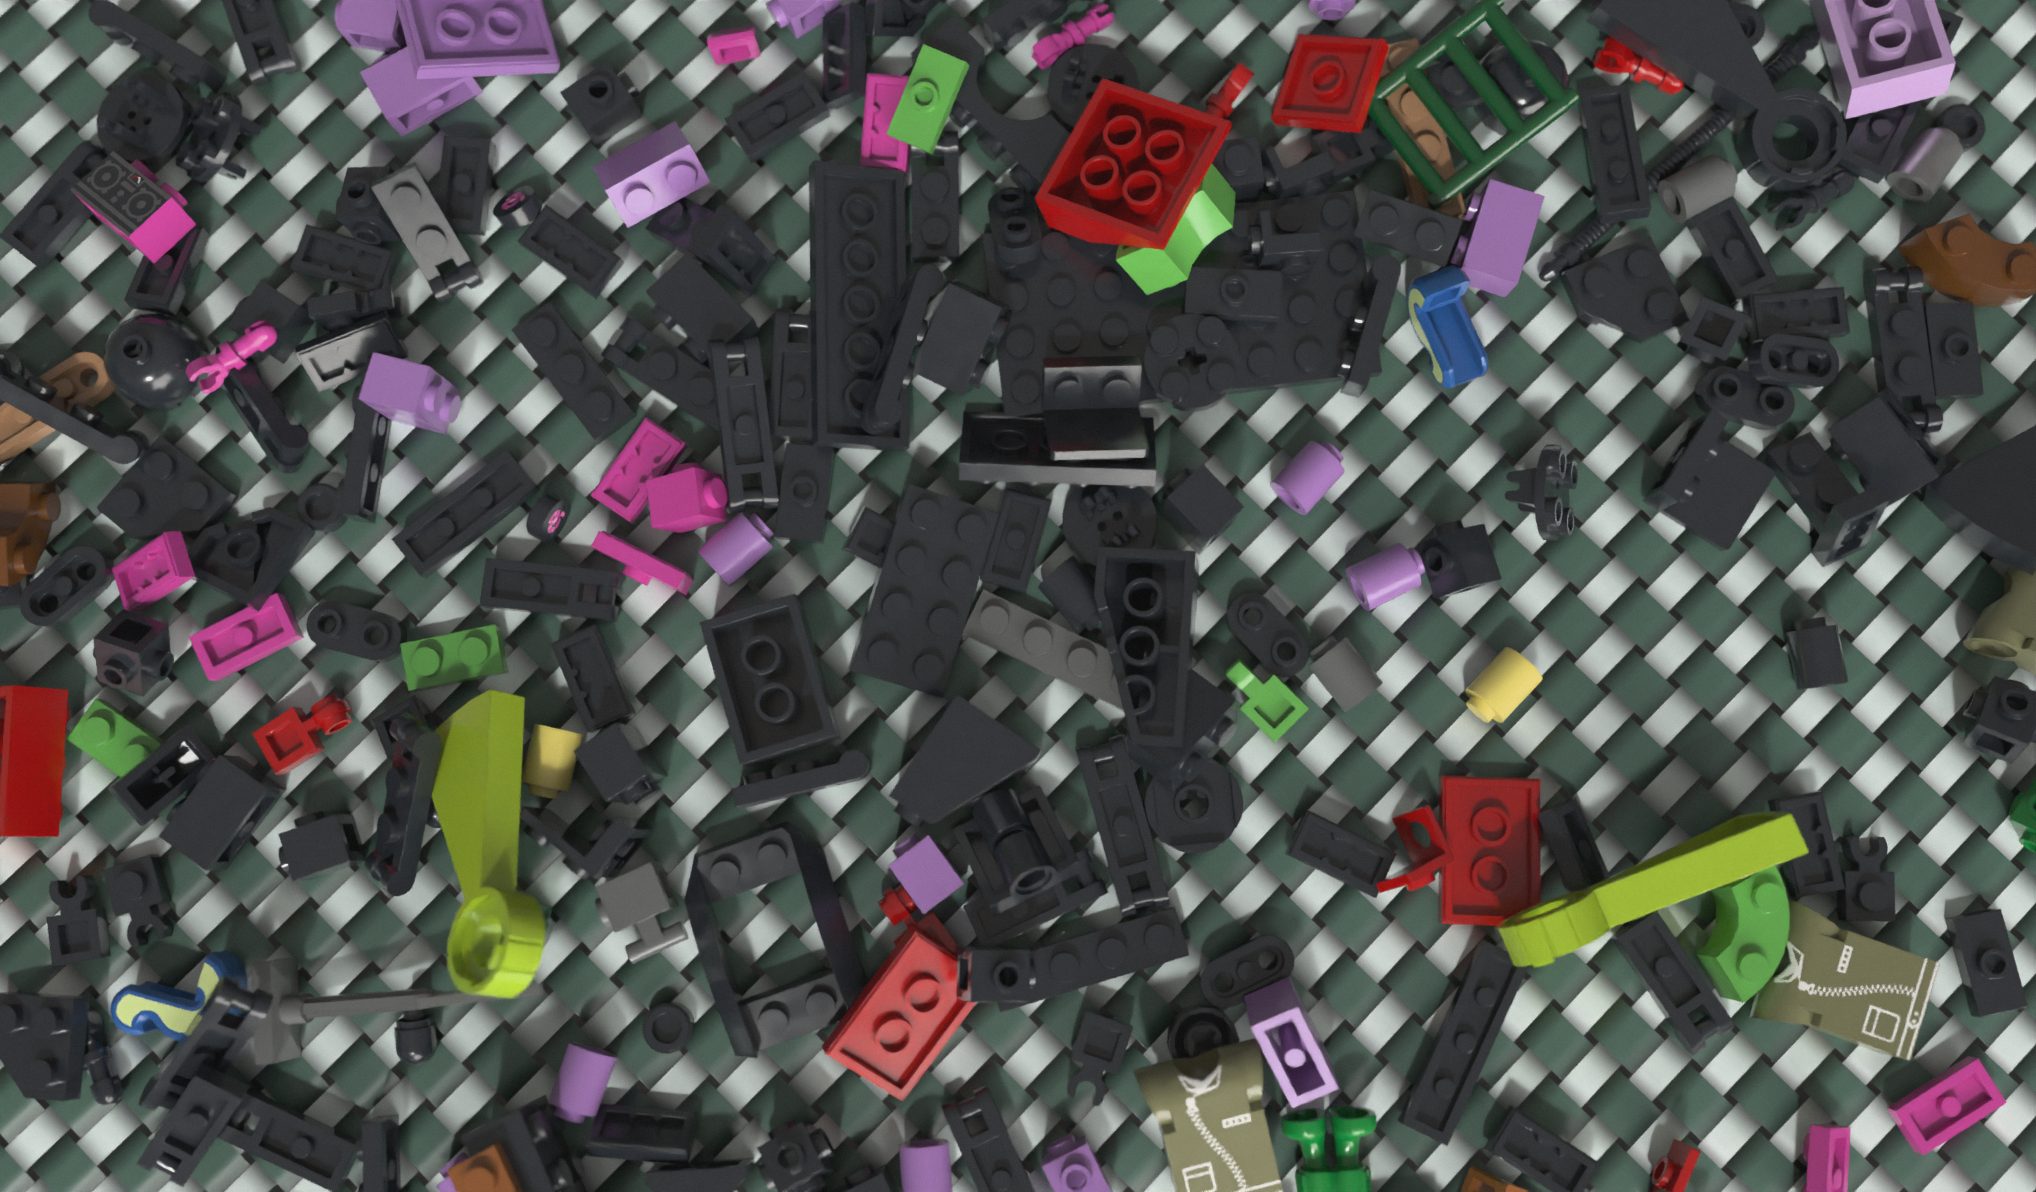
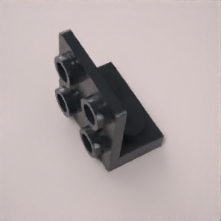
[1041,356,1149,462]
[1643,410,1775,551]
[520,807,654,880]

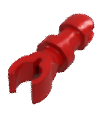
[1594,38,1684,95]
[1204,62,1255,119]

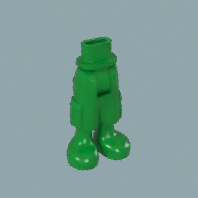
[1281,1106,1377,1192]

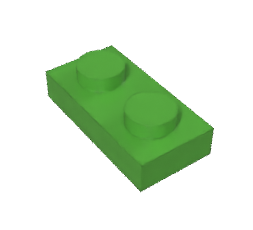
[400,624,509,692]
[66,699,165,777]

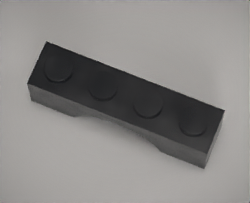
[911,16,1071,195]

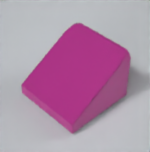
[707,25,761,65]

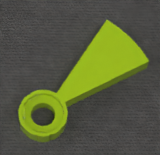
[431,689,546,998]
[1497,811,1809,968]

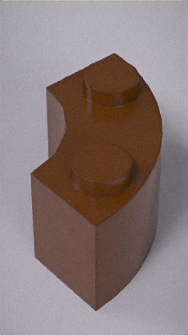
[1898,214,2036,307]
[0,481,61,586]

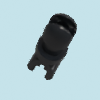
[1767,170,1855,231]
[83,1007,124,1105]

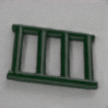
[1368,0,1581,210]

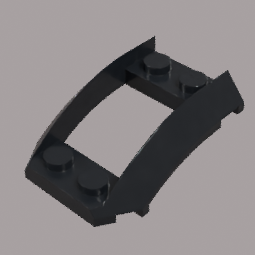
[685,821,868,1058]

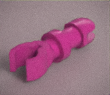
[1031,3,1115,70]
[185,321,277,394]

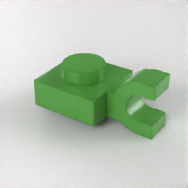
[1225,657,1309,743]

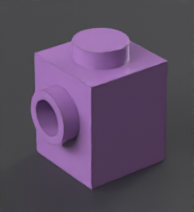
[888,833,966,914]
[1041,1134,1113,1192]

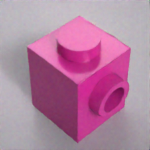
[646,463,728,533]

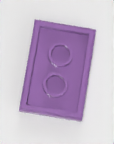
[395,0,560,79]

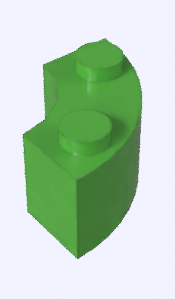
[1115,164,1236,295]
[1695,866,1790,1002]

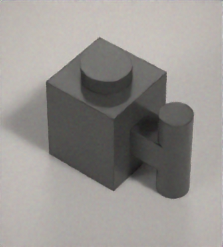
[595,861,688,964]

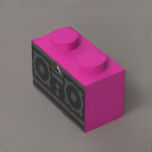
[71,151,196,263]

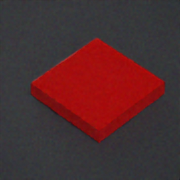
[1271,34,1389,133]

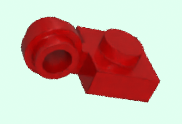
[252,695,352,775]
[878,884,958,954]

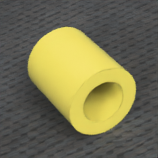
[1465,647,1543,723]
[521,724,583,799]

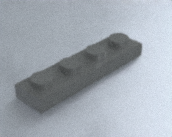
[963,589,1124,712]

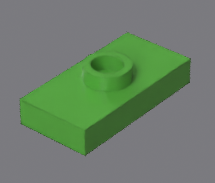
[886,44,970,155]

